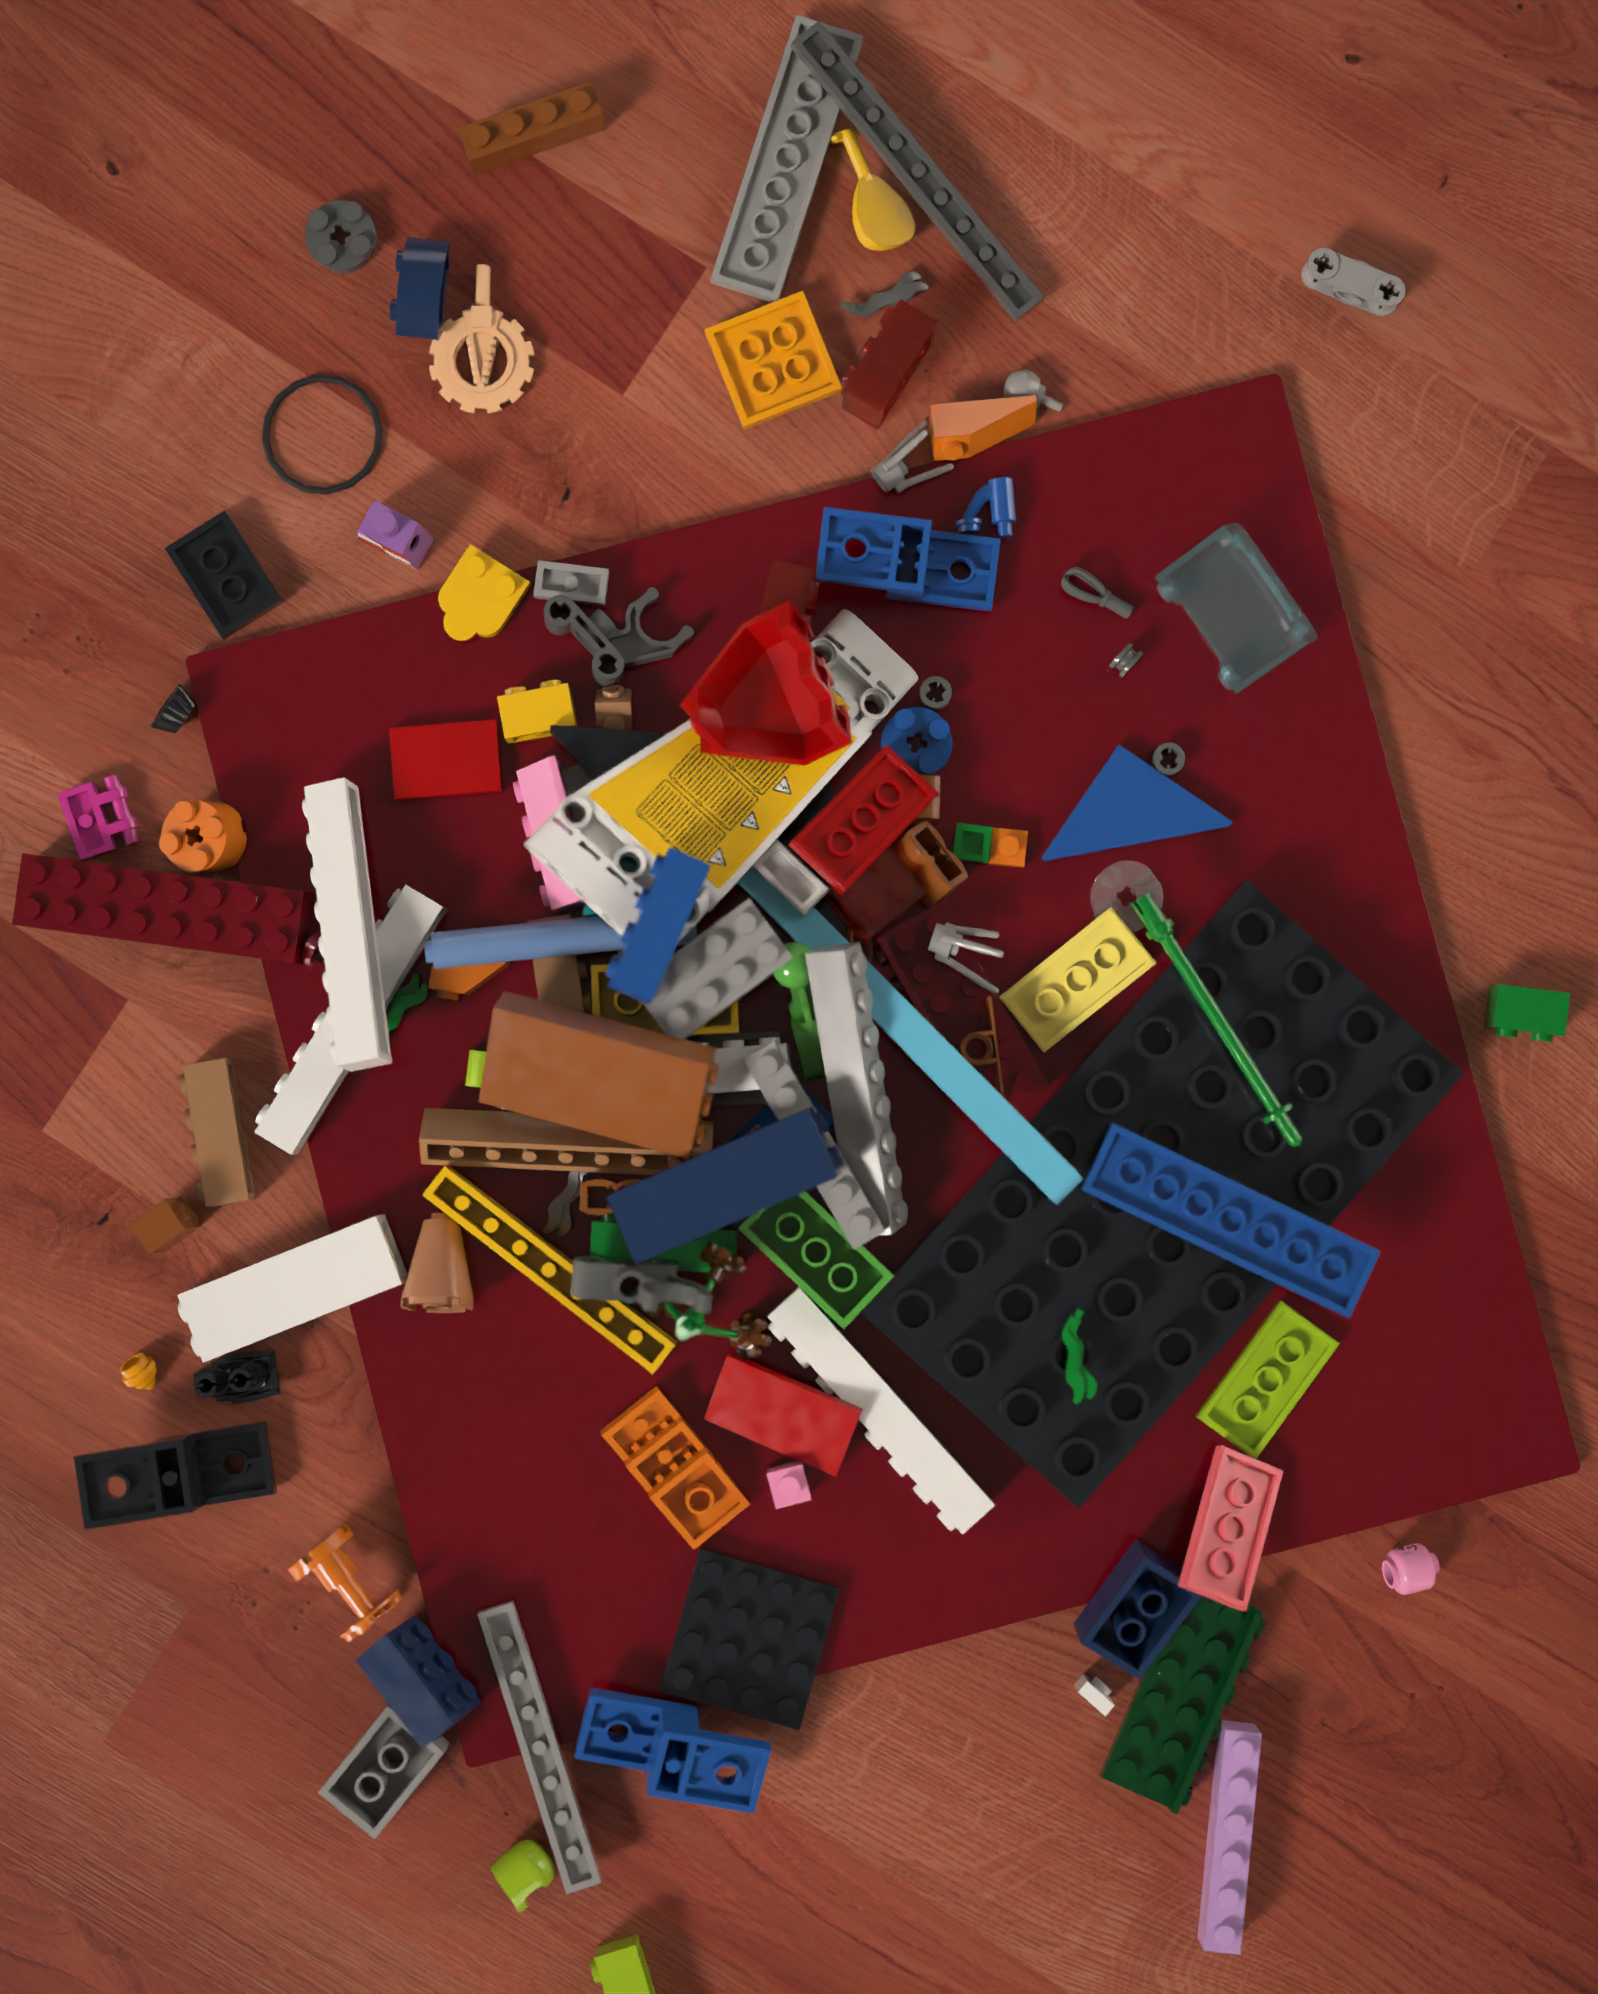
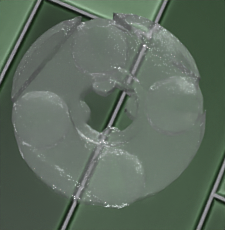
[1090,860,1163,932]

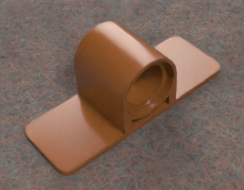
[958,996,1004,1097]

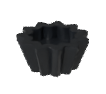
[150,684,195,733]

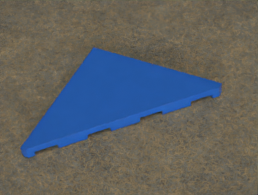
[1041,745,1232,862]

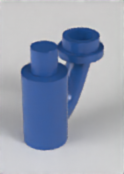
[955,477,1017,538]

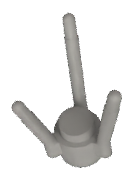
[871,420,954,494]
[928,922,1004,995]

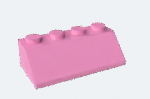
[513,756,587,913]

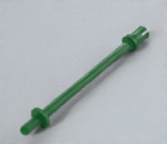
[1131,892,1302,1147]

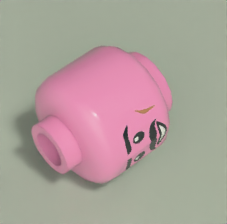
[1382,1543,1440,1595]

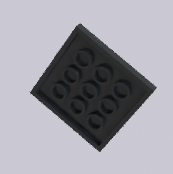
[660,1547,839,1730]

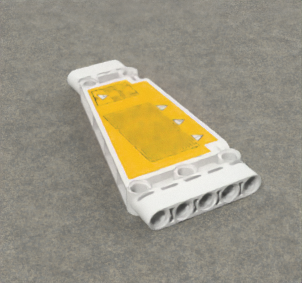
[524,609,918,944]

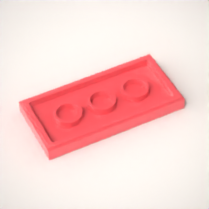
[1178,1445,1283,1611]

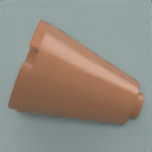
[401,1213,474,1313]

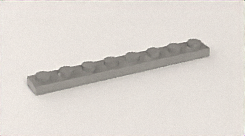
[477,1600,602,1894]

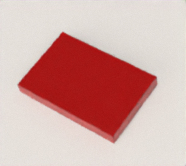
[389,719,503,801]

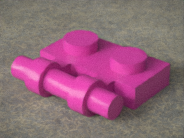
[57,775,140,862]

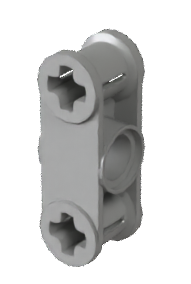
[1301,248,1406,317]

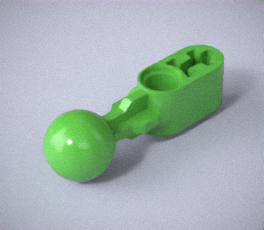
[773,942,826,1081]

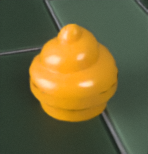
[119,1352,157,1390]

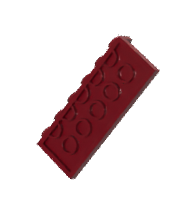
[873,900,1050,1123]

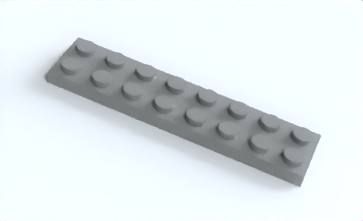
[710,15,863,303]

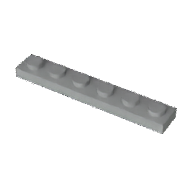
[743,1040,886,1250]

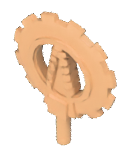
[429,264,534,414]

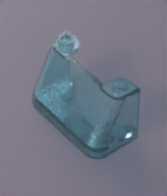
[1155,522,1318,694]

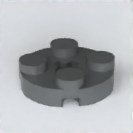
[305,200,377,274]

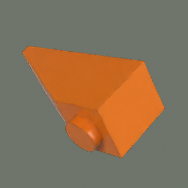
[930,395,1037,461]

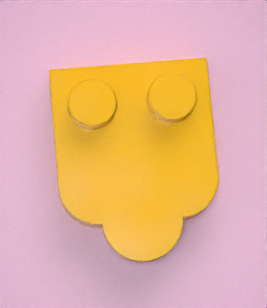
[438,544,531,641]

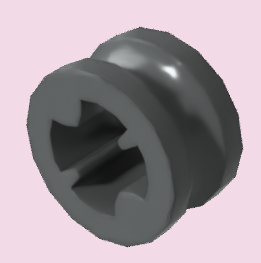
[1109,642,1143,678]
[919,676,952,711]
[1151,742,1185,776]

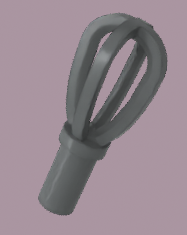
[1061,567,1134,619]

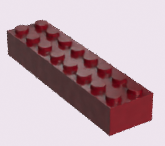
[12,853,314,965]

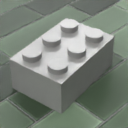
[318,1705,450,1839]

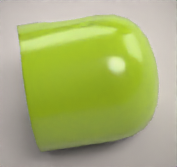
[490,1839,555,1913]

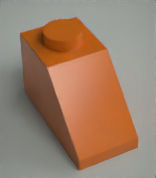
[428,961,510,1001]

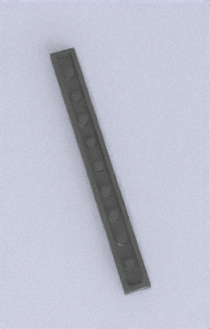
[791,21,1044,323]

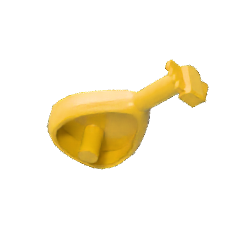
[830,129,915,251]

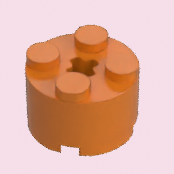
[159,800,247,873]

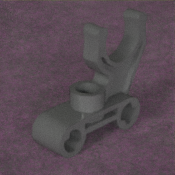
[544,587,694,687]
[570,1255,712,1313]

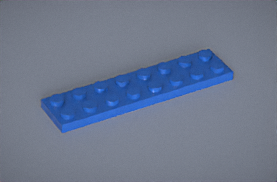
[1080,1123,1381,1318]

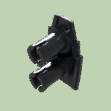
[193,1351,281,1404]

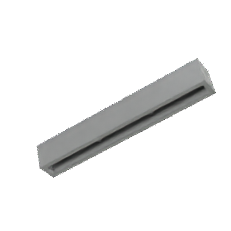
[805,942,908,1235]

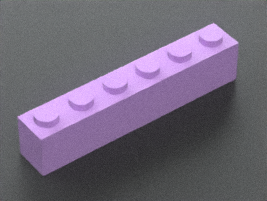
[1197,1720,1262,1955]

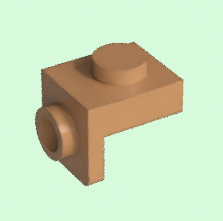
[595,685,633,731]

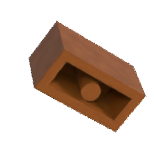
[128,1197,201,1255]

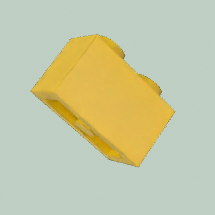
[497,680,578,744]

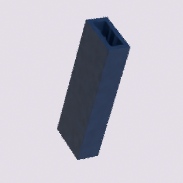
[606,1106,844,1264]

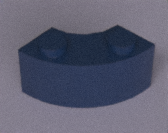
[390,237,450,340]

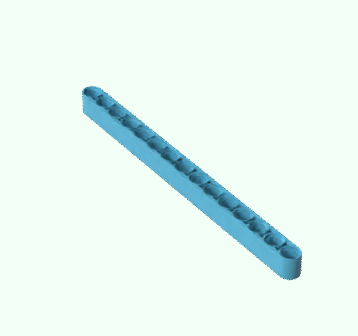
[737,866,1083,1205]

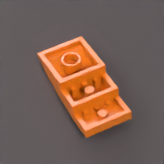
[600,1386,750,1550]

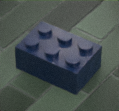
[1073,1539,1202,1679]
[355,1616,482,1749]

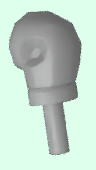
[1003,369,1063,412]

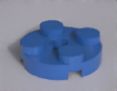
[881,707,953,775]

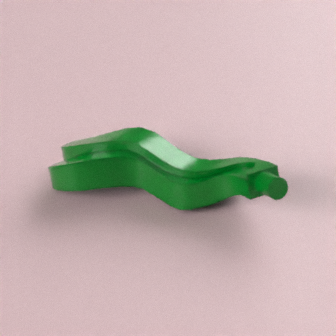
[386,972,429,1032]
[1062,1308,1097,1404]

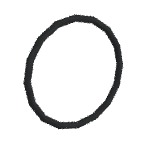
[262,375,383,495]

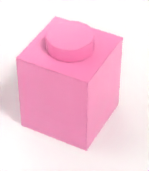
[767,1460,811,1509]

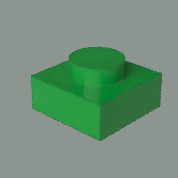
[952,823,992,864]

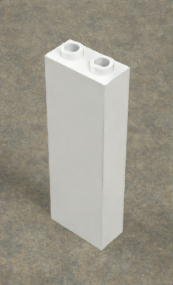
[177,1214,408,1362]

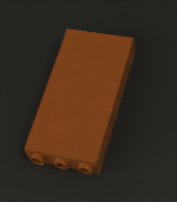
[479,991,720,1159]

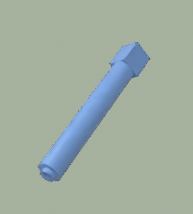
[424,914,697,969]

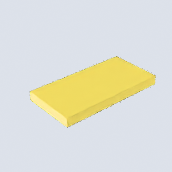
[999,907,1157,1053]

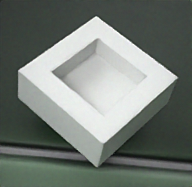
[1074,1674,1115,1716]

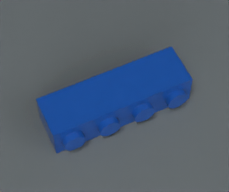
[605,847,711,1005]

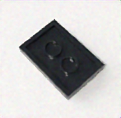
[165,510,284,640]

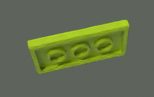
[1195,1300,1340,1459]

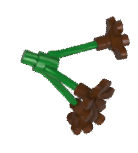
[639,1242,771,1359]

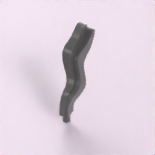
[840,272,929,317]

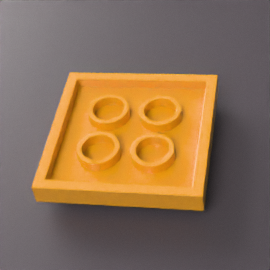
[704,291,842,430]

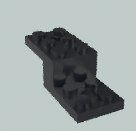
[74,1421,277,1530]

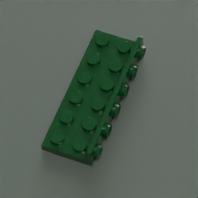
[1100,1596,1265,1815]

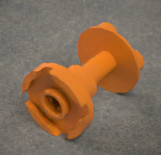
[288,1523,403,1643]

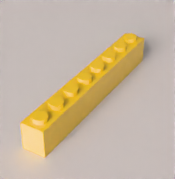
[422,1166,677,1374]

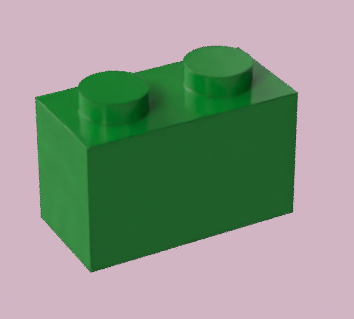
[1485,984,1570,1043]

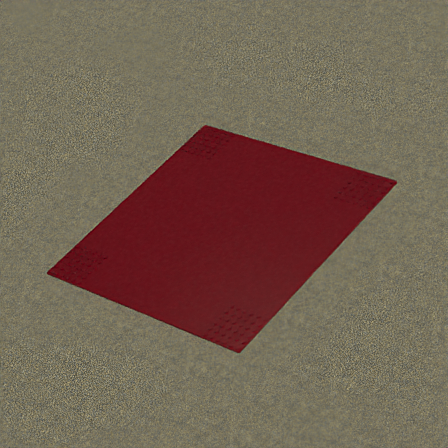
[186,374,1580,1767]

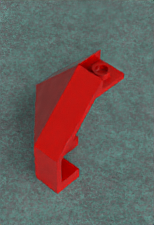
[680,600,852,766]

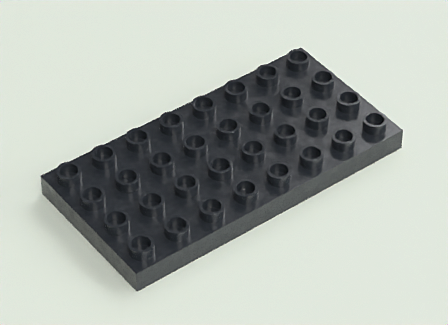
[861,880,1464,1509]

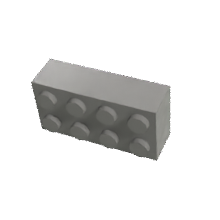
[643,898,793,1040]

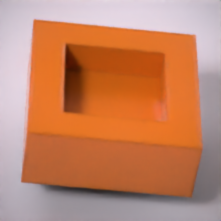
[988,827,1028,868]

